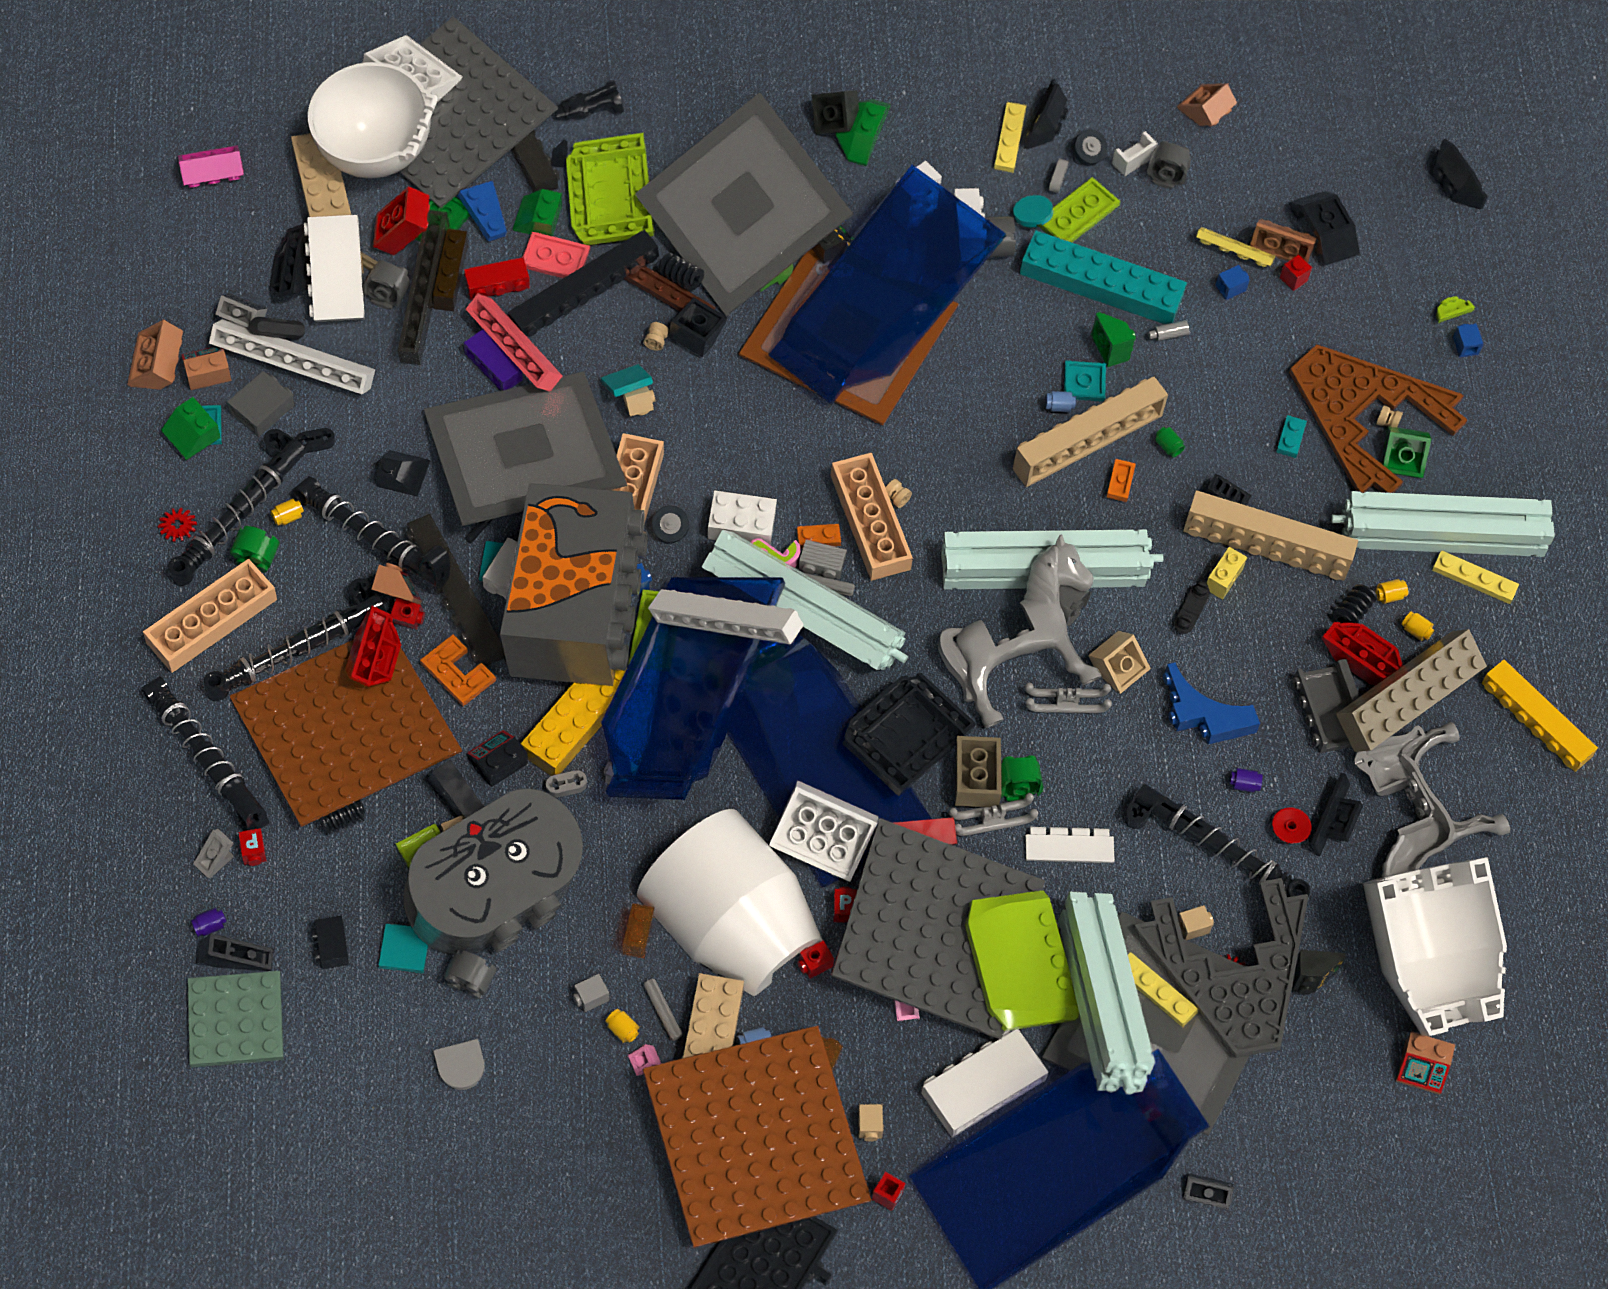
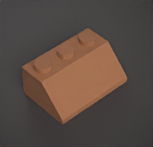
[1250,219,1316,263]
[127,320,183,390]

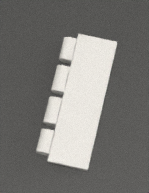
[1026,827,1114,863]

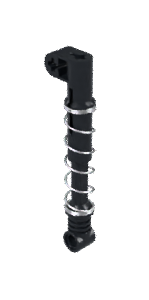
[168,429,306,585]
[292,476,450,588]
[204,578,386,701]
[141,676,269,831]
[1125,784,1311,897]

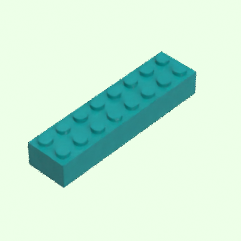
[1020,230,1187,324]

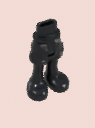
[555,80,624,120]

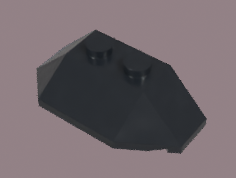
[1024,78,1069,150]
[1432,139,1488,210]
[269,224,312,299]

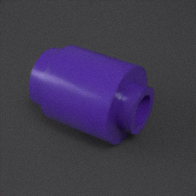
[1229,768,1263,793]
[191,907,227,937]

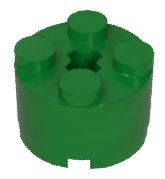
[230,526,280,573]
[1001,755,1044,802]

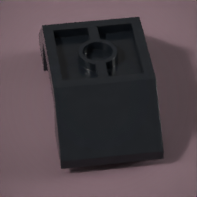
[1289,191,1360,266]

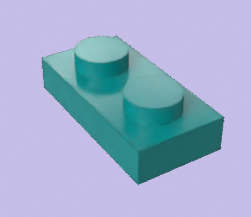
[1276,415,1307,458]

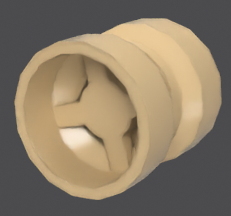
[644,322,669,351]
[1376,405,1403,427]
[886,479,912,508]

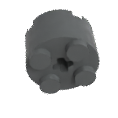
[1147,141,1191,188]
[984,216,1015,257]
[363,260,410,309]
[1059,585,1091,626]
[444,950,497,999]

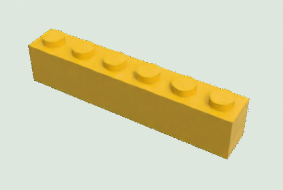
[1482,660,1598,772]

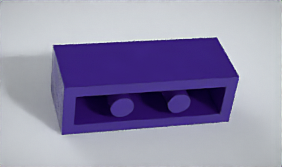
[464,329,523,391]

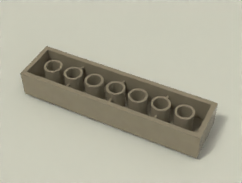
[1336,629,1487,752]

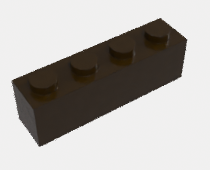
[433,228,468,312]

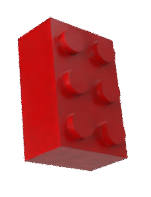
[373,186,430,255]

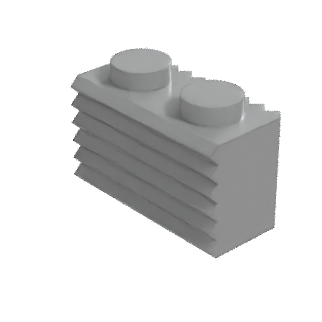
[799,539,847,580]

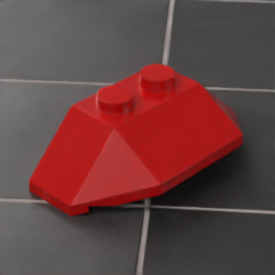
[346,606,401,687]
[1322,622,1403,685]

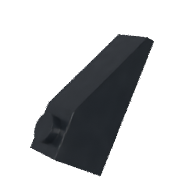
[197,933,274,971]

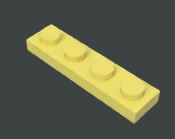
[994,102,1026,173]
[1196,227,1276,267]
[1432,550,1519,604]
[1128,952,1198,1027]

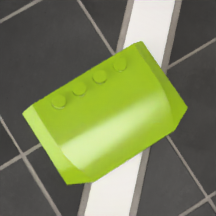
[566,133,654,245]
[965,890,1079,1031]

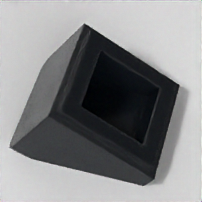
[551,139,568,168]

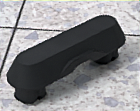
[249,317,305,339]
[1174,582,1210,634]

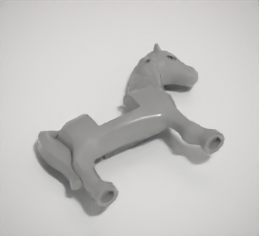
[938,535,1102,728]
[1355,722,1510,878]

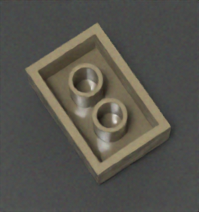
[955,736,1001,808]

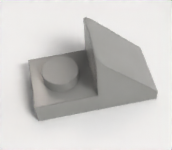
[194,829,233,878]

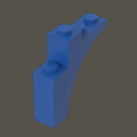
[1163,663,1260,745]

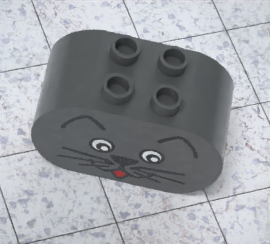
[403,789,582,955]

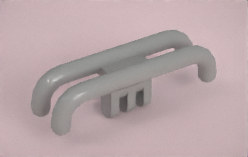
[1025,682,1112,713]
[949,793,1038,836]

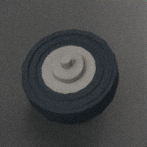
[1072,129,1108,165]
[652,505,689,543]

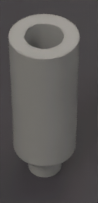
[1148,320,1189,341]

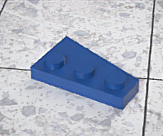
[458,181,507,242]

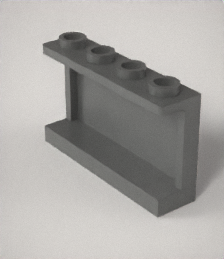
[1293,659,1360,753]

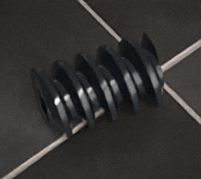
[659,253,705,291]
[1333,584,1378,623]
[318,799,365,835]

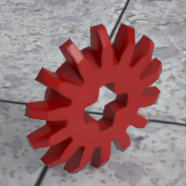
[158,508,197,542]

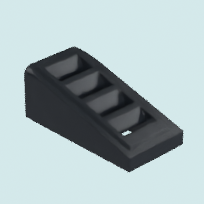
[1206,473,1252,506]

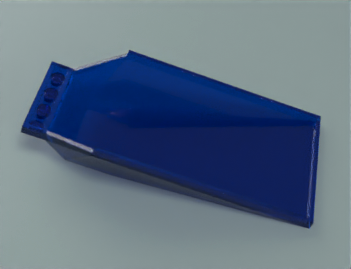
[768,164,1006,405]
[601,577,786,800]
[713,633,932,888]
[910,1049,1210,1289]

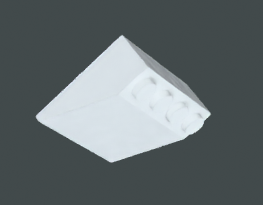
[363,35,462,102]
[769,780,878,882]

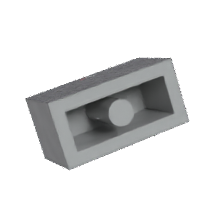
[215,294,267,328]

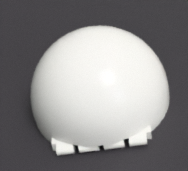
[308,62,438,178]

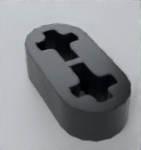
[295,428,335,453]

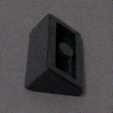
[1183,1173,1234,1209]

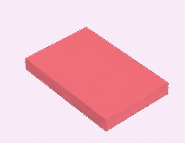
[523,232,590,278]

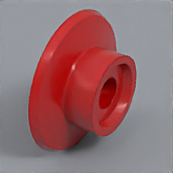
[1272,807,1312,843]

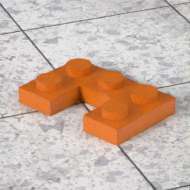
[420,634,496,707]

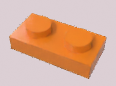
[1107,459,1136,502]
[797,524,841,549]

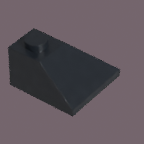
[376,450,430,497]

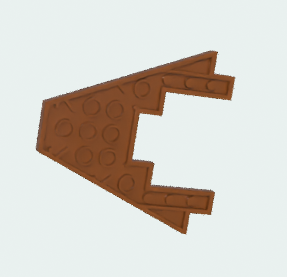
[1289,345,1468,493]

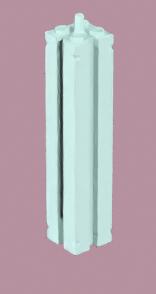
[1331,491,1555,557]
[702,530,908,670]
[941,530,1163,589]
[1058,892,1155,1094]

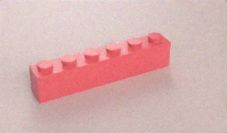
[466,294,563,392]

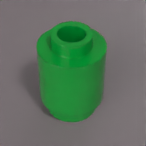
[1155,427,1185,458]

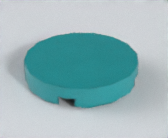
[1014,195,1053,228]

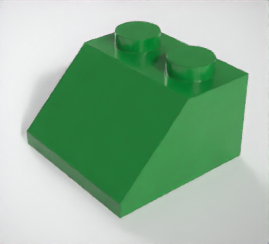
[513,189,562,237]
[1091,312,1136,368]
[161,397,221,460]
[1382,426,1432,478]

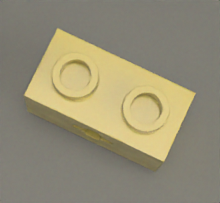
[1207,547,1247,600]

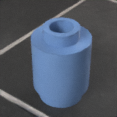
[1045,391,1076,413]
[737,1027,771,1045]

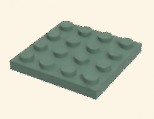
[188,971,284,1067]

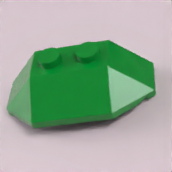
[836,99,891,167]

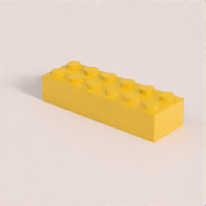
[521,668,636,776]

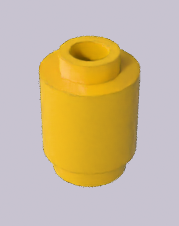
[270,498,304,526]
[1375,579,1408,604]
[1401,611,1434,641]
[606,1009,639,1043]

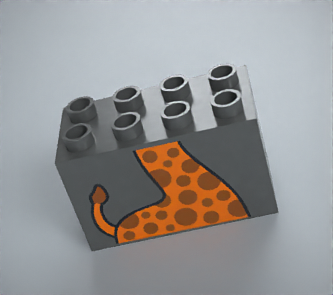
[500,483,648,686]

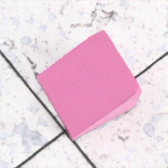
[894,1000,920,1021]
[628,1044,661,1076]

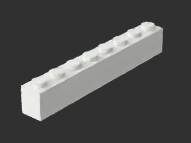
[209,319,375,394]
[648,589,804,644]

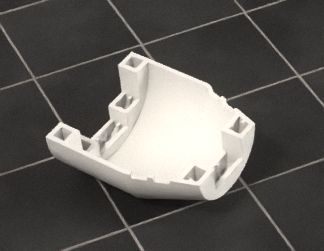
[637,809,822,997]
[1363,857,1507,1036]

